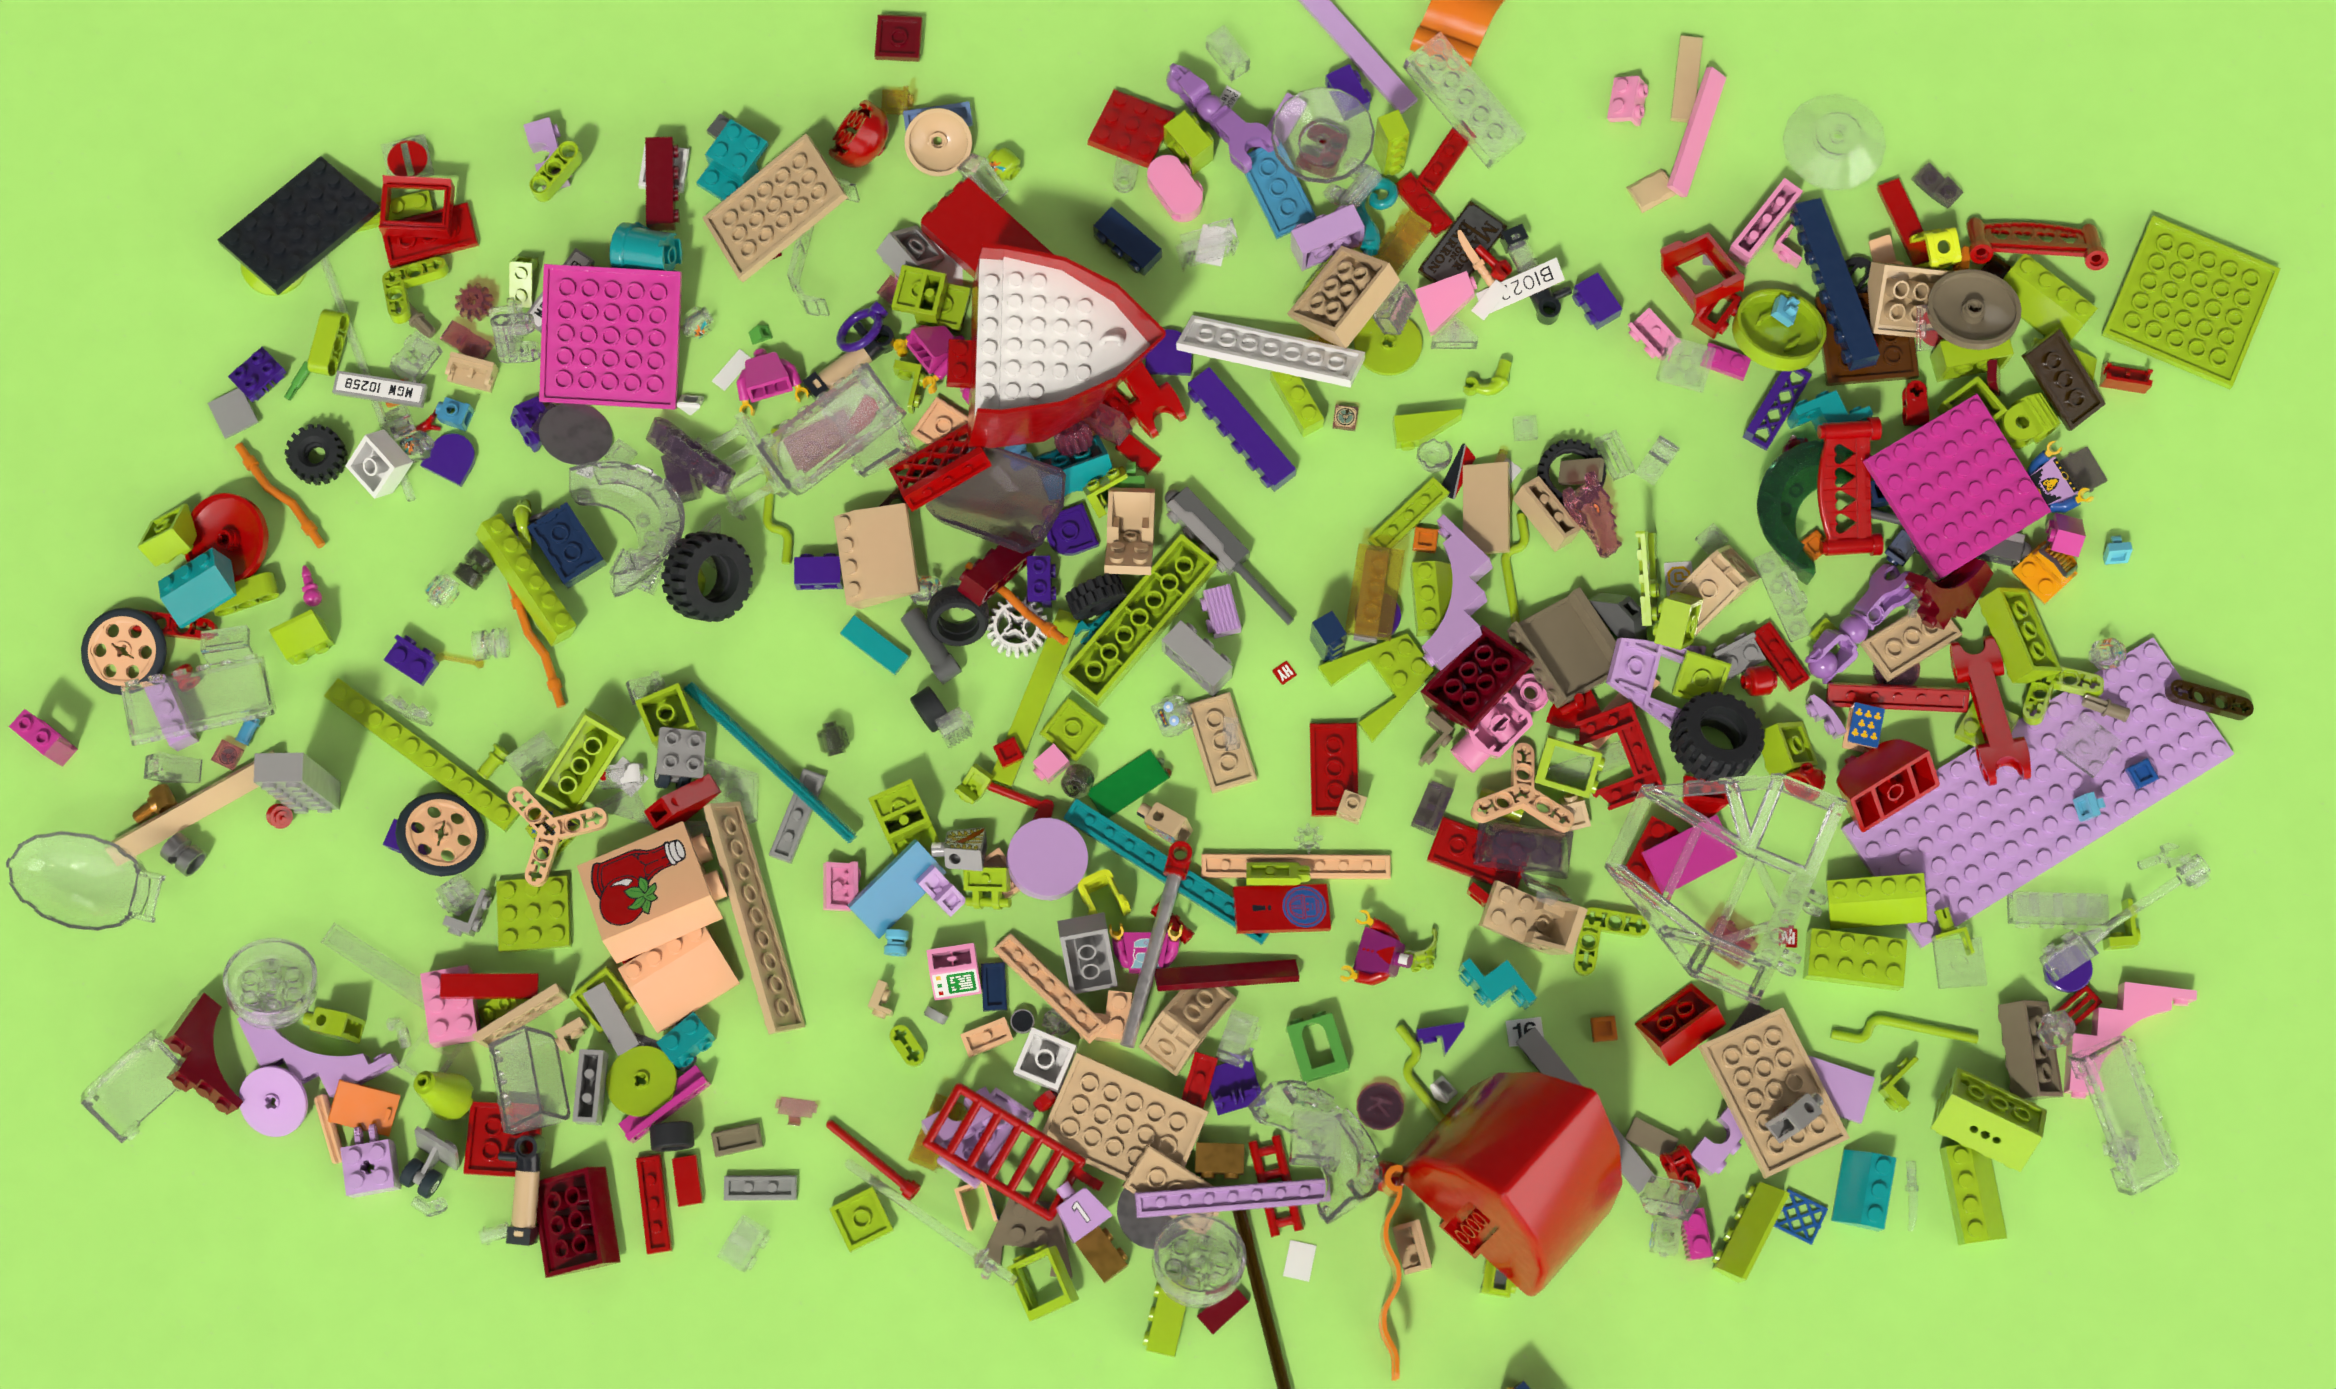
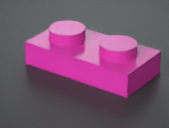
[1700,343,1751,381]

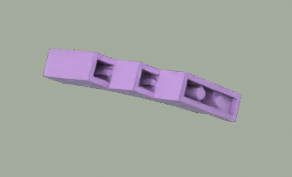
[1422,514,1493,671]
[237,1007,400,1098]

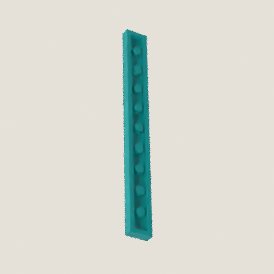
[1063,799,1270,946]

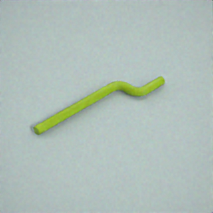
[763,429,793,564]
[1501,513,1529,650]
[1830,1015,1979,1044]
[1395,1024,1445,1123]

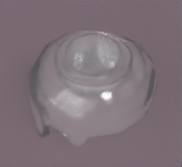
[1416,438,1453,473]

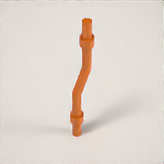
[235,443,326,548]
[965,562,1069,645]
[507,582,566,708]

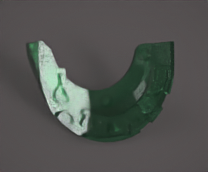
[1757,440,1872,585]

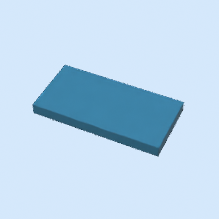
[1244,139,1316,240]
[847,839,946,939]

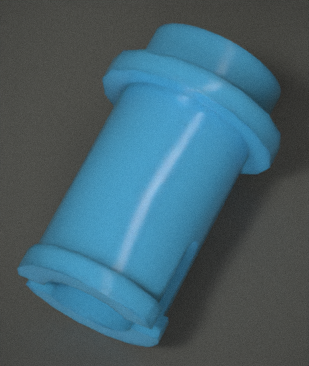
[235,714,261,746]

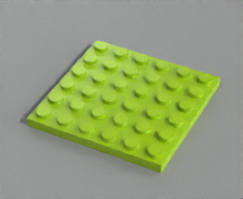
[2101,216,2281,389]

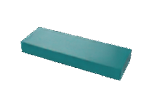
[840,615,909,675]

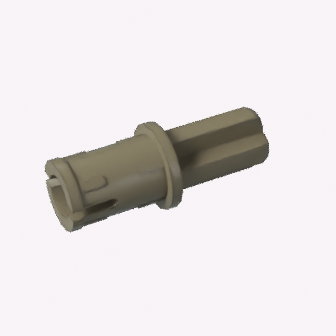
[397,302,436,339]
[2081,693,2130,722]

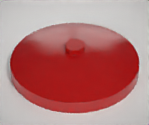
[185,493,269,582]

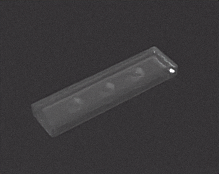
[1548,740,1629,791]

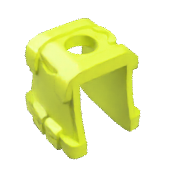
[1909,227,1962,269]
[1078,869,1131,916]

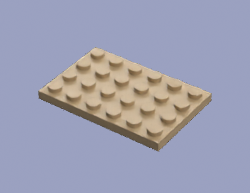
[703,134,848,282]
[1698,1007,1849,1179]
[1042,1053,1209,1181]

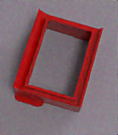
[378,175,457,239]
[1660,232,1745,315]

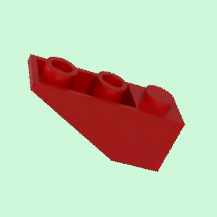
[644,774,721,831]

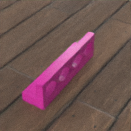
[618,1065,711,1144]

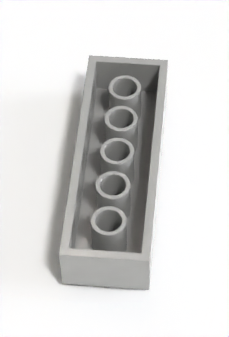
[253,753,341,814]

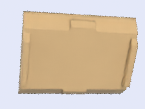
[1626,169,1677,213]

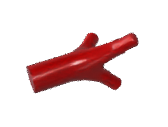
[410,409,441,438]

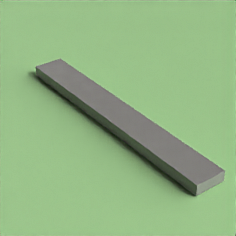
[1516,1027,1657,1194]

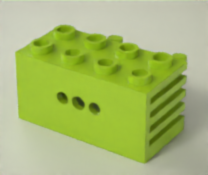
[1931,1067,2047,1172]

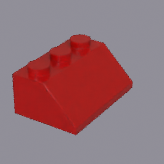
[1617,816,1680,904]
[1635,983,1726,1066]

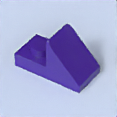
[1415,1022,1465,1056]

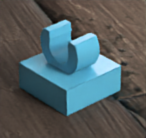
[1771,295,1800,327]
[2103,536,2133,565]
[2073,792,2106,822]

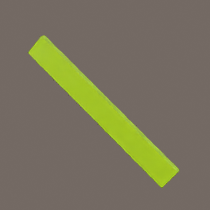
[991,609,1080,788]

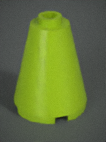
[413,1071,473,1121]

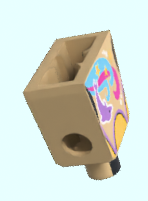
[1137,802,1193,844]

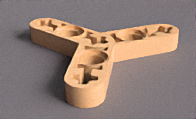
[1471,743,1574,833]
[507,786,609,887]

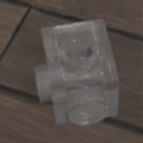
[2035,1010,2077,1051]

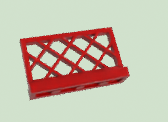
[889,423,992,512]

